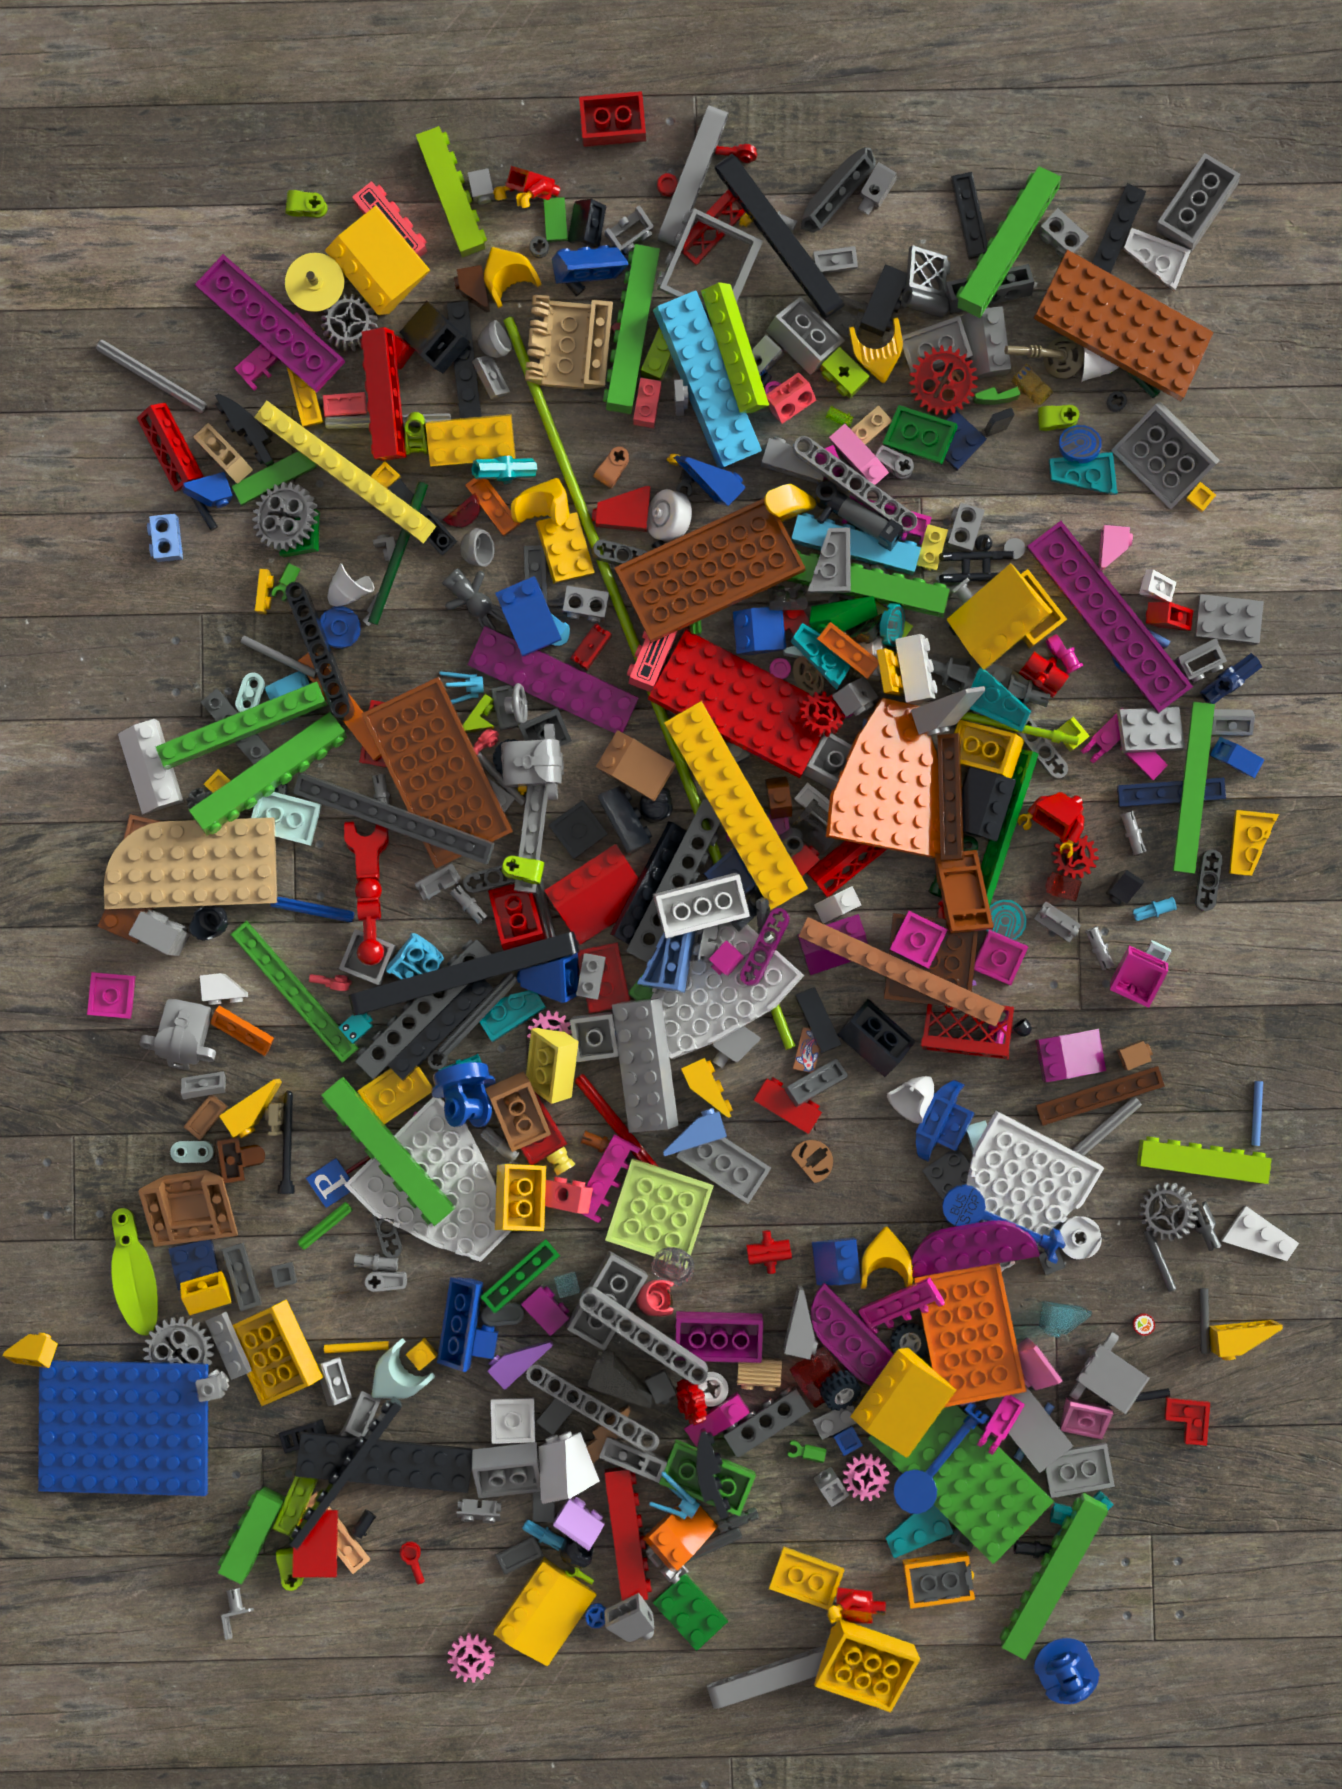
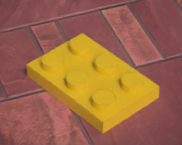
[536,512,595,584]
[876,648,905,696]
[357,1066,433,1125]
[769,1546,844,1610]

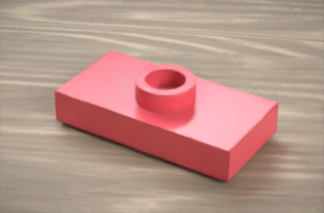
[323,392,367,418]

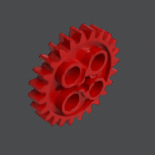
[909,345,978,415]

